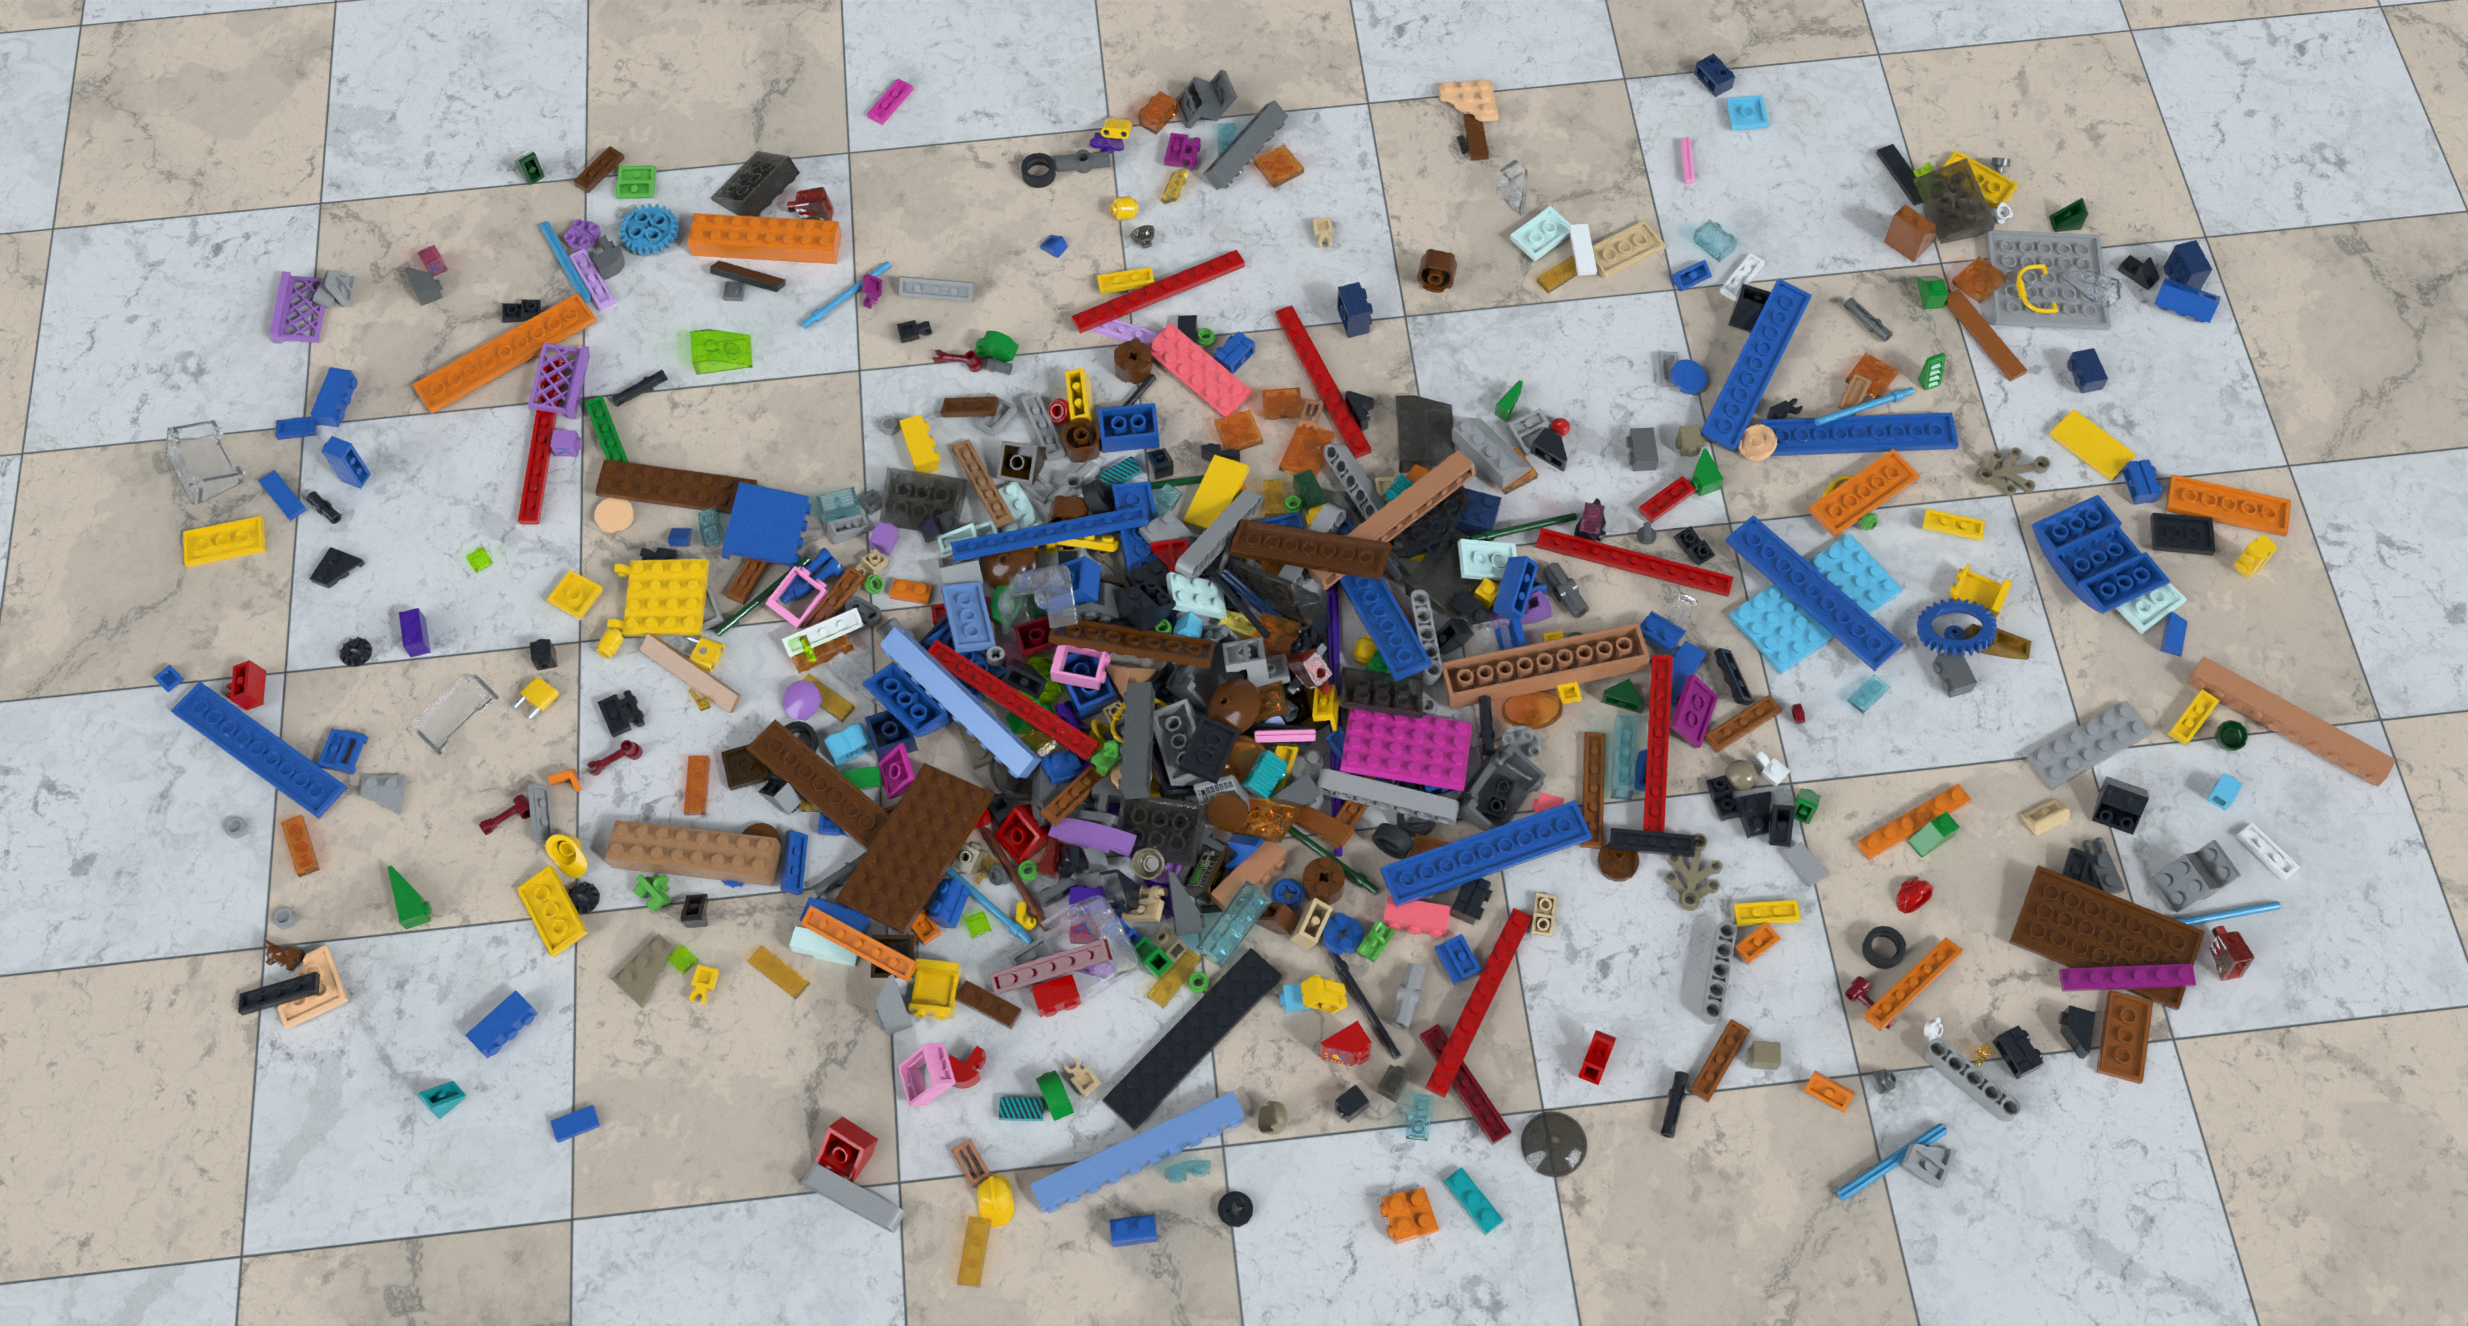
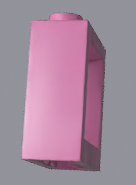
[765,566,829,629]
[1050,645,1111,690]
[898,1043,956,1106]

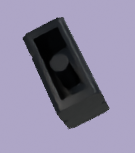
[1450,878,1493,925]
[1993,1025,2044,1079]

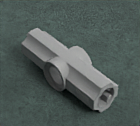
[1048,460,1100,503]
[1391,963,1426,1030]

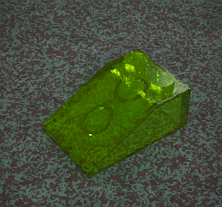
[690,329,753,375]

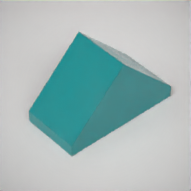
[417,1081,466,1119]

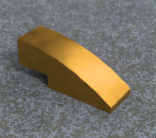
[1964,624,2031,660]

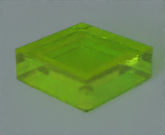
[465,547,494,573]
[799,635,817,663]
[964,910,992,939]
[667,945,698,975]

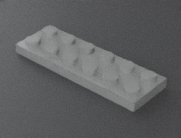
[2026,701,2152,791]

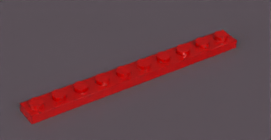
[1071,250,1245,334]
[1275,305,1372,459]
[518,359,565,525]
[1535,528,1733,597]
[928,639,1100,762]
[1643,655,1673,854]
[1425,908,1533,1098]

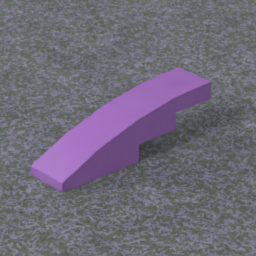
[1048,818,1137,857]

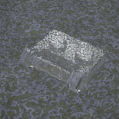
[1473,618,1512,655]

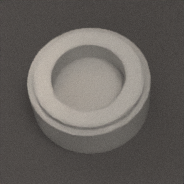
[880,416,899,436]
[225,817,248,839]
[273,907,297,930]

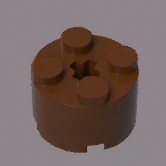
[1417,249,1457,293]
[1114,338,1152,384]
[1062,418,1102,463]
[1048,495,1089,524]
[1302,856,1345,905]

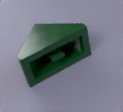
[2049,198,2089,232]
[1601,679,1644,713]

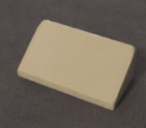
[2021,798,2070,836]

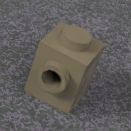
[1675,425,1705,457]
[952,841,987,875]
[1150,925,1189,963]

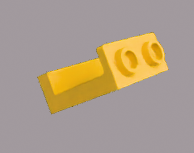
[1948,563,2013,619]
[908,958,961,1020]

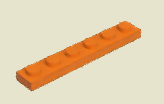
[1857,783,1971,860]
[800,905,919,982]
[1863,937,1963,1031]

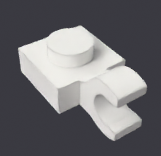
[1752,751,1790,787]

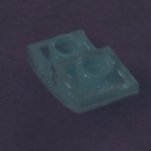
[1217,123,1236,156]
[1154,483,1183,517]
[698,506,723,547]
[1847,674,1890,714]
[1406,1093,1434,1141]
[1164,1160,1211,1183]

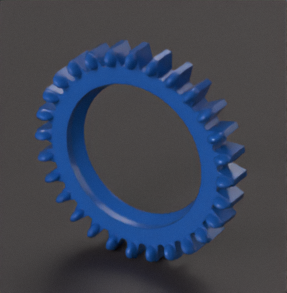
[1917,598,1997,657]

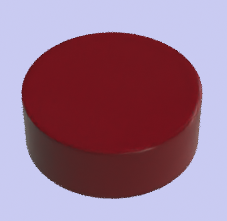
[1791,703,1805,724]

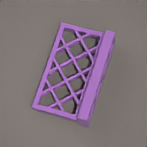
[270,271,326,344]
[528,343,590,419]

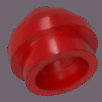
[1551,418,1570,437]

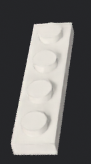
[782,608,864,657]

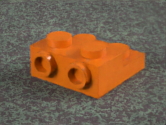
[1379,1187,1439,1245]

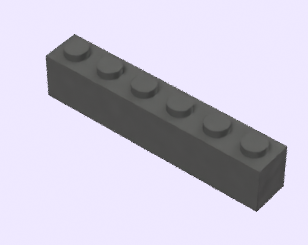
[1203,100,1288,190]
[1118,682,1155,799]

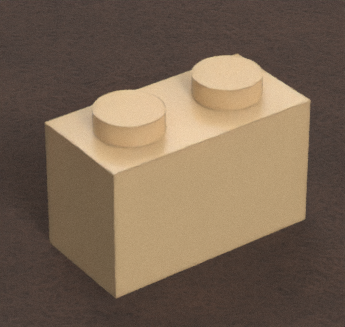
[1290,898,1333,950]

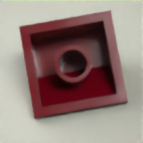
[1013,615,1058,657]

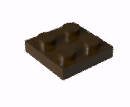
[721,744,770,791]

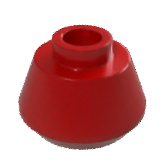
[1048,398,1070,424]

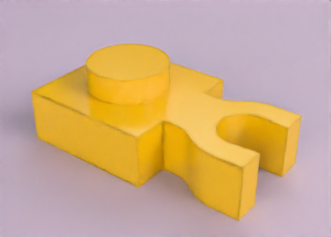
[689,965,719,1005]

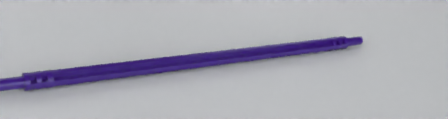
[1326,581,1344,857]

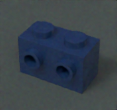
[1694,53,1735,97]
[2067,348,2108,394]

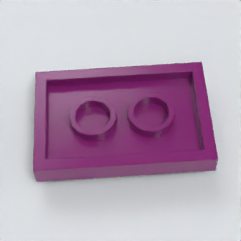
[1670,674,1718,748]

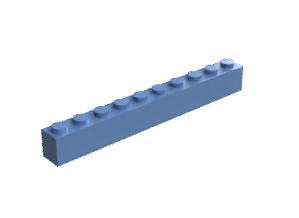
[880,626,1042,778]
[1031,1091,1244,1214]

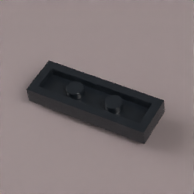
[1714,648,1754,706]

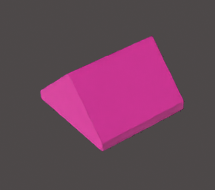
[877,743,915,799]

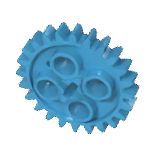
[619,203,680,256]

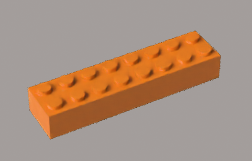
[688,213,842,264]

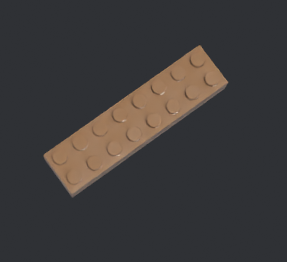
[605,820,782,886]

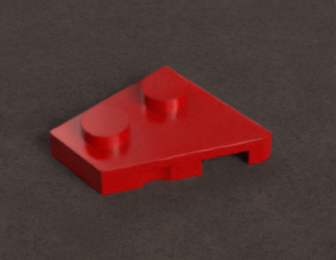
[1150,538,1189,574]

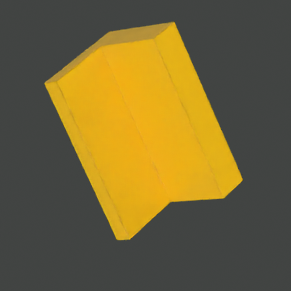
[1312,685,1339,731]

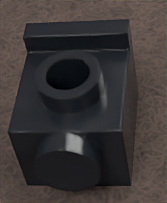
[987,792,1014,828]

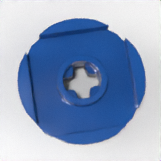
[1321,913,1364,955]

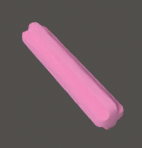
[1680,137,1695,184]
[1255,729,1316,743]

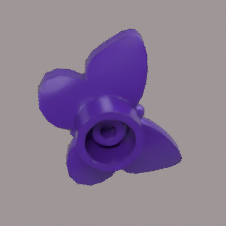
[1090,132,1124,154]
[1055,700,1091,732]

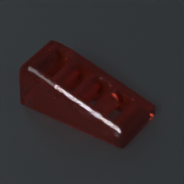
[1037,836,1059,880]

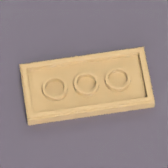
[1592,220,1666,279]

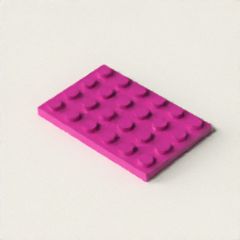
[1340,703,1472,791]

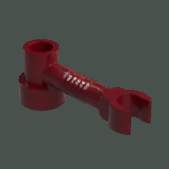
[932,349,983,372]
[587,740,643,776]
[479,794,530,835]
[1845,976,1896,1029]

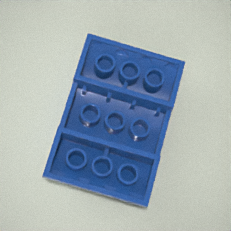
[2032,495,2171,614]
[862,624,1008,738]

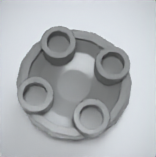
[1501,726,1542,758]

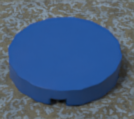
[1670,359,1707,395]

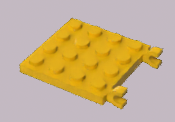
[607,559,710,637]

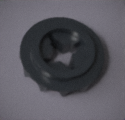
[339,637,372,667]
[568,881,600,914]
[1218,1191,1253,1228]

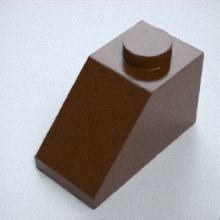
[1248,901,1299,935]

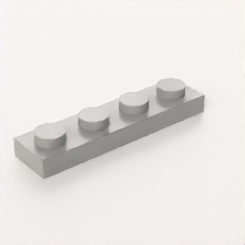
[899,276,974,302]
[1021,392,1066,462]

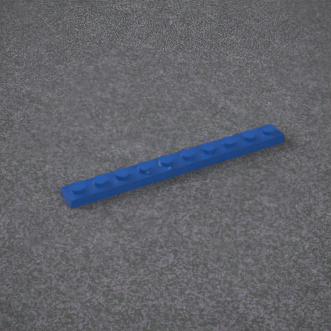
[951,505,1149,562]

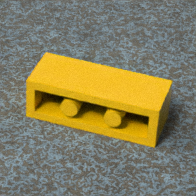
[1065,367,1095,424]
[899,414,941,477]

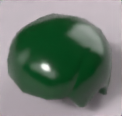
[2214,720,2248,751]

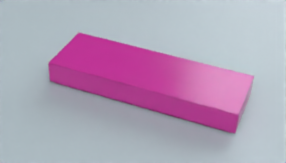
[867,79,913,125]

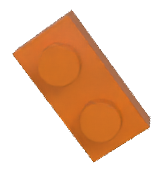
[889,578,933,605]
[1734,922,1781,965]
[1804,1070,1855,1113]

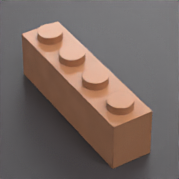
[1210,837,1286,917]

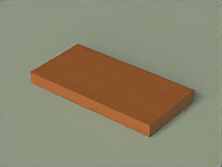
[2096,990,2153,1084]

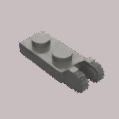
[2082,837,2125,894]

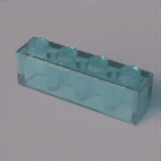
[1610,714,1638,800]
[1196,880,1272,968]

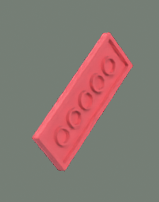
[1147,323,1252,420]

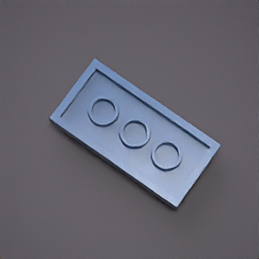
[941,582,995,653]

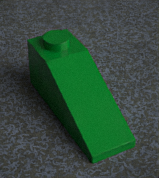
[388,865,432,930]

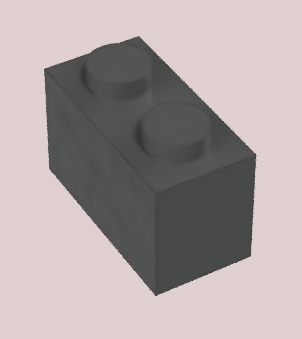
[1626,427,1659,471]
[1933,651,1977,698]

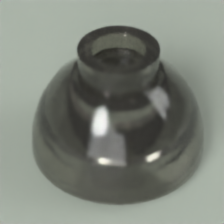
[1130,225,1155,249]

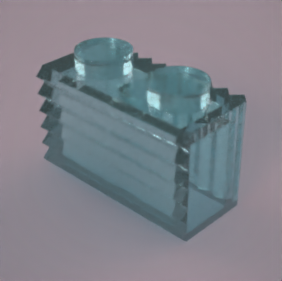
[1693,219,1737,262]
[816,486,861,524]

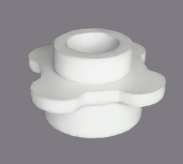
[1991,202,2013,224]
[1924,1017,1943,1041]

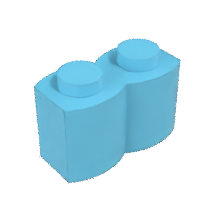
[824,723,873,766]

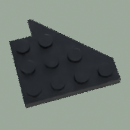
[1398,485,1470,564]

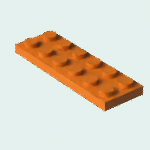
[1808,449,1920,538]
[2166,474,2291,537]

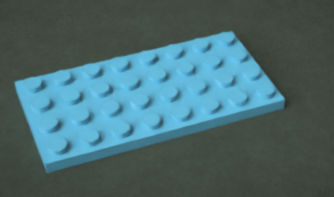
[1729,533,1903,675]

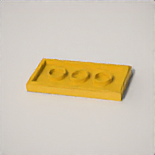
[1937,150,2019,208]
[2049,409,2136,482]
[1183,455,1250,530]
[183,516,266,568]
[517,864,588,957]

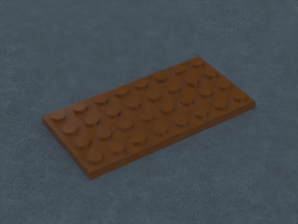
[835,763,994,935]
[2009,865,2205,1011]

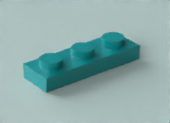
[1444,1167,1504,1235]

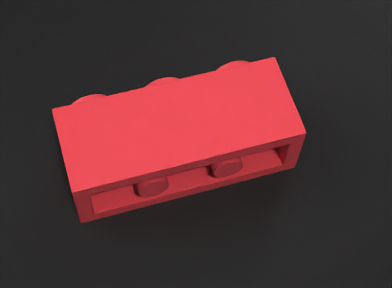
[1383,896,1451,938]

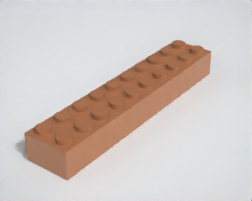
[1441,623,1650,709]

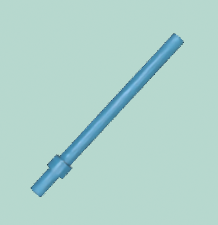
[800,261,891,329]
[1815,387,1914,426]
[946,866,1035,945]
[2173,901,2281,926]

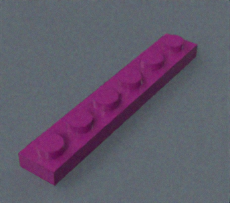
[2059,964,2196,992]

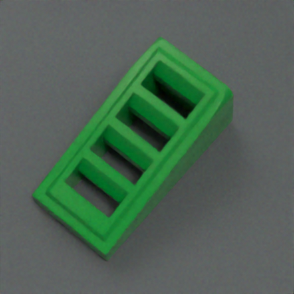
[1918,353,1946,390]
[1495,380,1523,422]

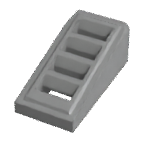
[827,513,871,545]

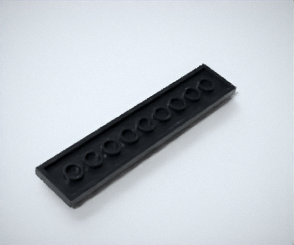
[1102,948,1282,1131]

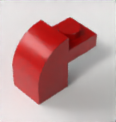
[1578,1030,1616,1086]
[948,1046,986,1089]

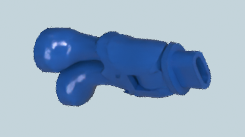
[779,547,845,605]

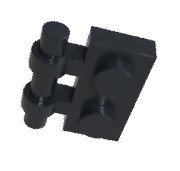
[597,690,645,738]

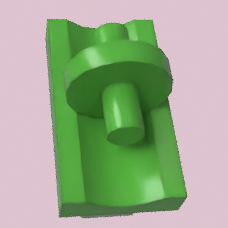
[1091,739,1123,776]
[633,874,673,911]
[1357,920,1396,963]

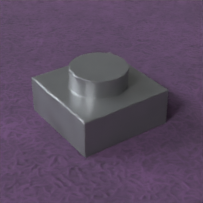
[723,282,745,302]

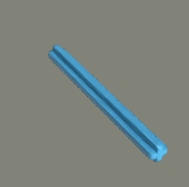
[540,221,592,303]
[1836,1123,1947,1201]

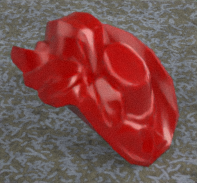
[1896,877,1934,914]

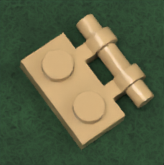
[1121,885,1169,922]

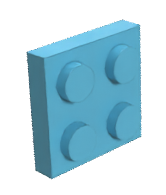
[1726,95,1769,130]

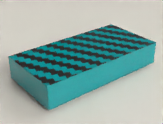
[1099,456,1142,488]
[999,1097,1044,1121]

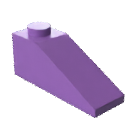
[1488,591,1553,630]

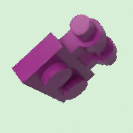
[1164,133,1201,170]

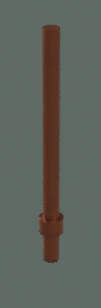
[982,828,1051,932]

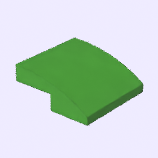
[616,165,656,199]

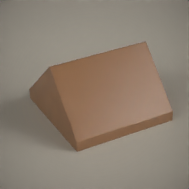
[1106,665,1156,699]

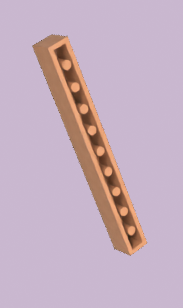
[1308,450,1476,591]
[2187,656,2396,787]

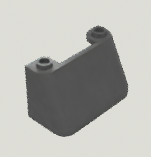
[1165,624,1241,716]
[1456,743,1546,831]

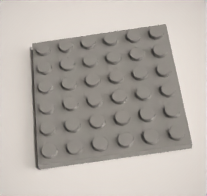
[1986,230,2111,330]

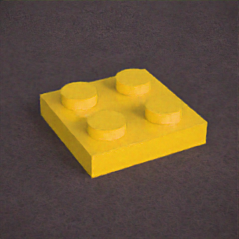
[546,570,603,620]

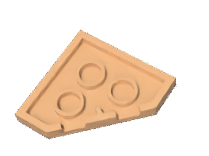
[1438,80,1498,121]
[278,945,349,1030]

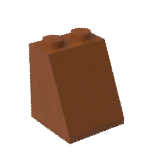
[1884,204,1936,262]

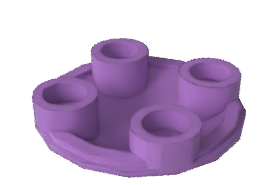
[564,219,601,250]
[782,680,823,721]

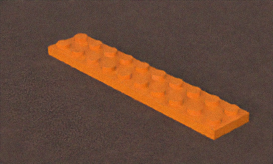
[412,293,597,414]

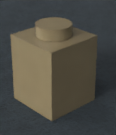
[1747,1041,1781,1070]

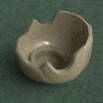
[1725,760,1757,791]
[1131,848,1165,880]
[1258,1101,1287,1135]

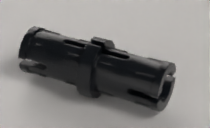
[306,491,342,524]

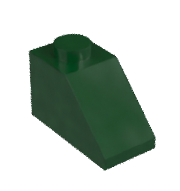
[514,152,545,186]

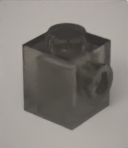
[1377,1064,1410,1103]

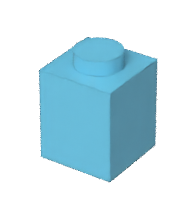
[1173,611,1204,638]
[2206,773,2243,810]
[1279,983,1311,1013]

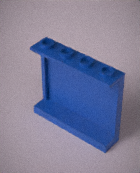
[722,482,812,570]

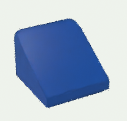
[1040,235,1068,258]
[668,528,692,547]
[154,665,184,692]

